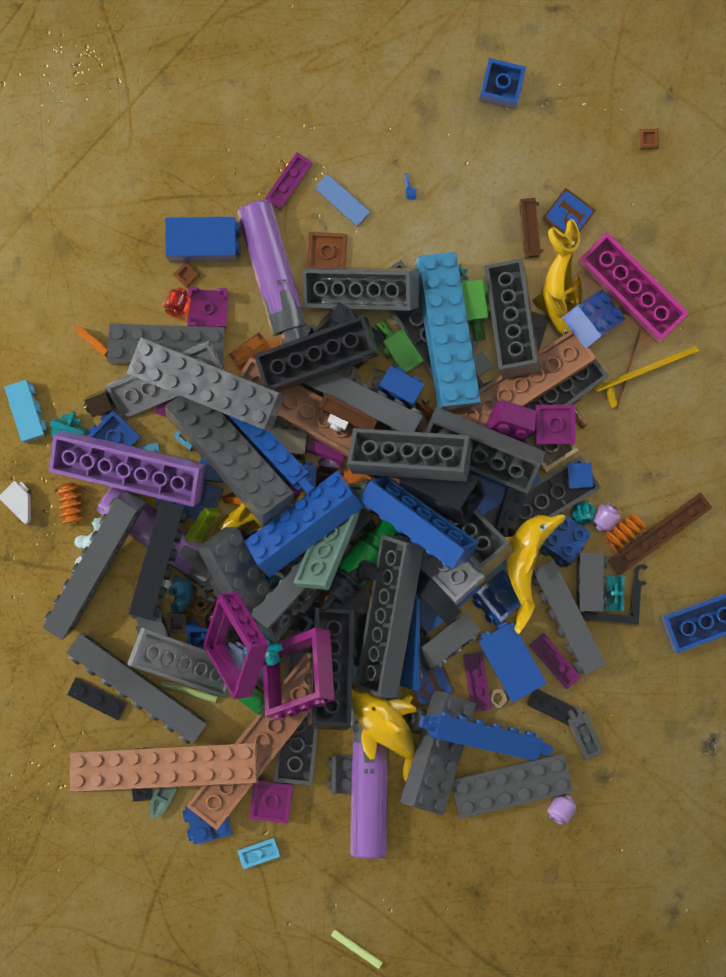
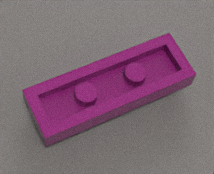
[265,152,313,211]
[529,633,581,689]
[463,652,491,712]

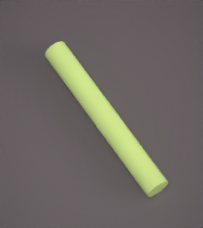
[160,680,218,703]
[331,929,383,969]

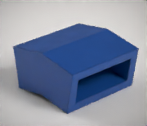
[568,462,593,489]

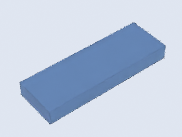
[315,174,370,227]

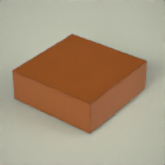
[639,128,659,149]
[173,261,200,288]

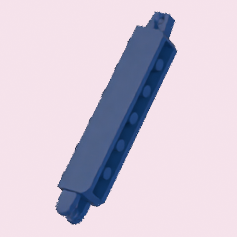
[223,413,314,496]
[419,711,553,761]

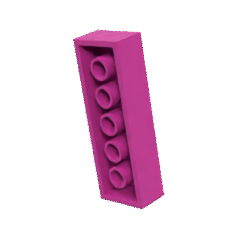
[578,232,689,343]

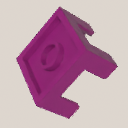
[187,287,229,329]
[534,405,576,446]
[249,778,293,824]

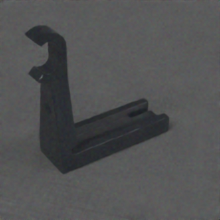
[582,564,648,627]

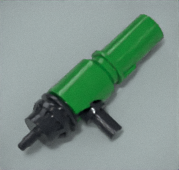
[321,519,401,611]

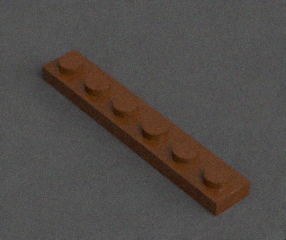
[608,492,712,576]

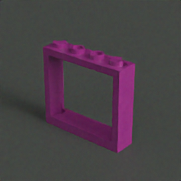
[203,592,269,699]
[263,628,334,721]

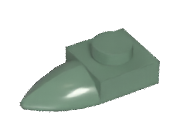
[150,787,178,819]

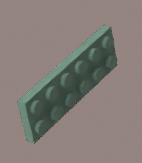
[293,483,367,590]

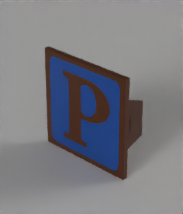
[543,188,596,234]
[412,665,455,708]

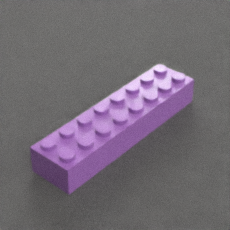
[49,430,207,506]

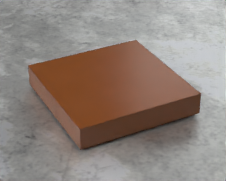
[307,232,347,268]

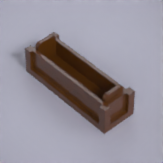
[519,198,544,259]
[319,393,378,429]

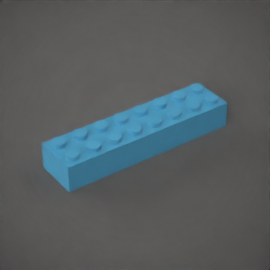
[414,252,481,411]

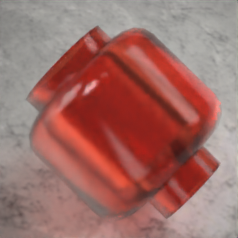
[163,288,191,317]

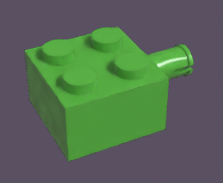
[461,279,491,341]
[375,319,424,375]

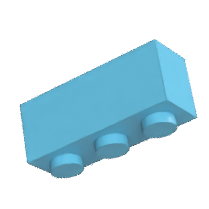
[4,380,48,443]

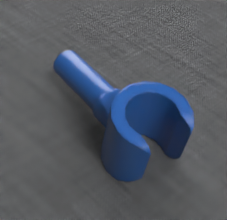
[404,173,417,199]

